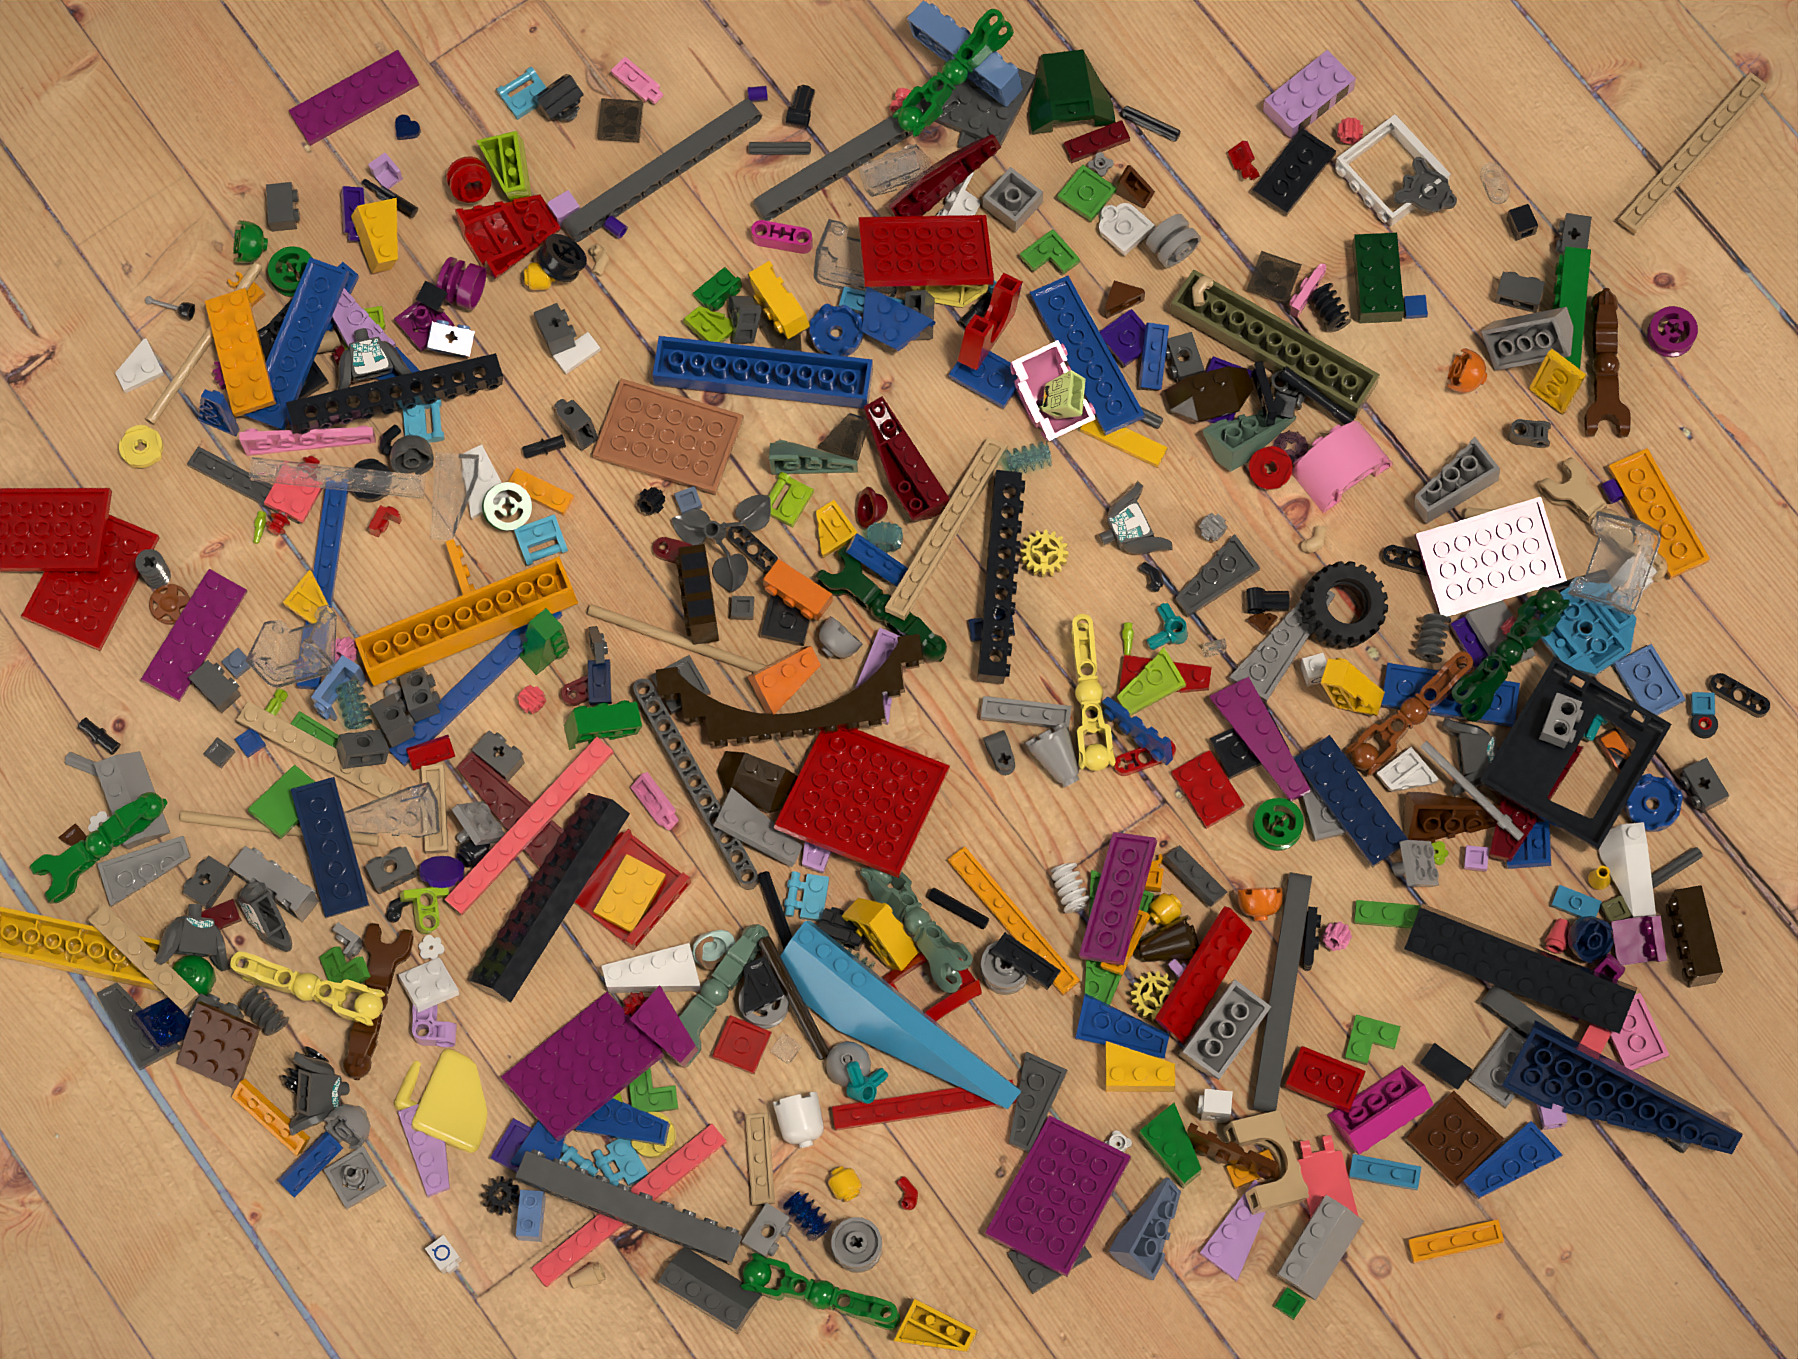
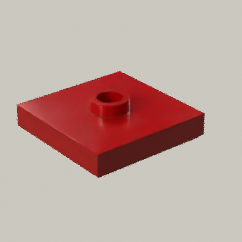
[712,1015,772,1074]

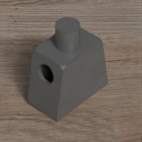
[554,399,599,451]

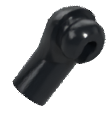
[379,424,401,457]
[1139,561,1164,592]
[386,897,413,923]

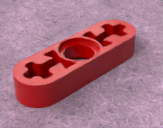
[1114,741,1176,776]

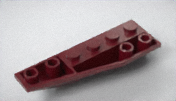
[884,134,1002,216]
[864,396,950,521]

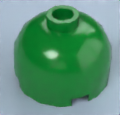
[233,220,268,263]
[172,955,216,1001]

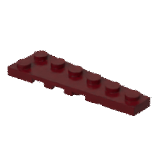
[456,751,564,869]

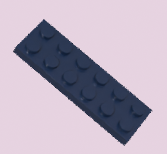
[1294,735,1409,868]
[291,777,370,918]

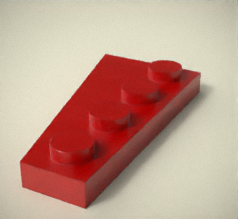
[1118,655,1212,695]

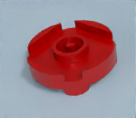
[1249,446,1293,490]

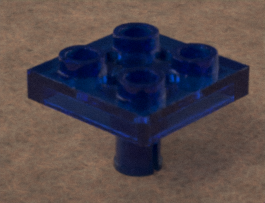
[133,997,191,1052]

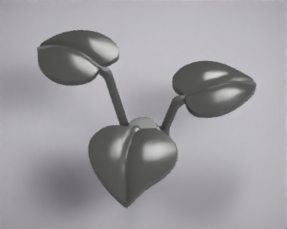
[672,495,771,592]

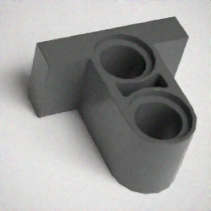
[728,296,762,343]

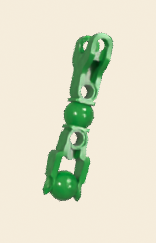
[893,9,1014,137]
[30,792,168,904]
[740,1253,901,1331]

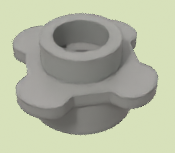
[1088,152,1114,176]

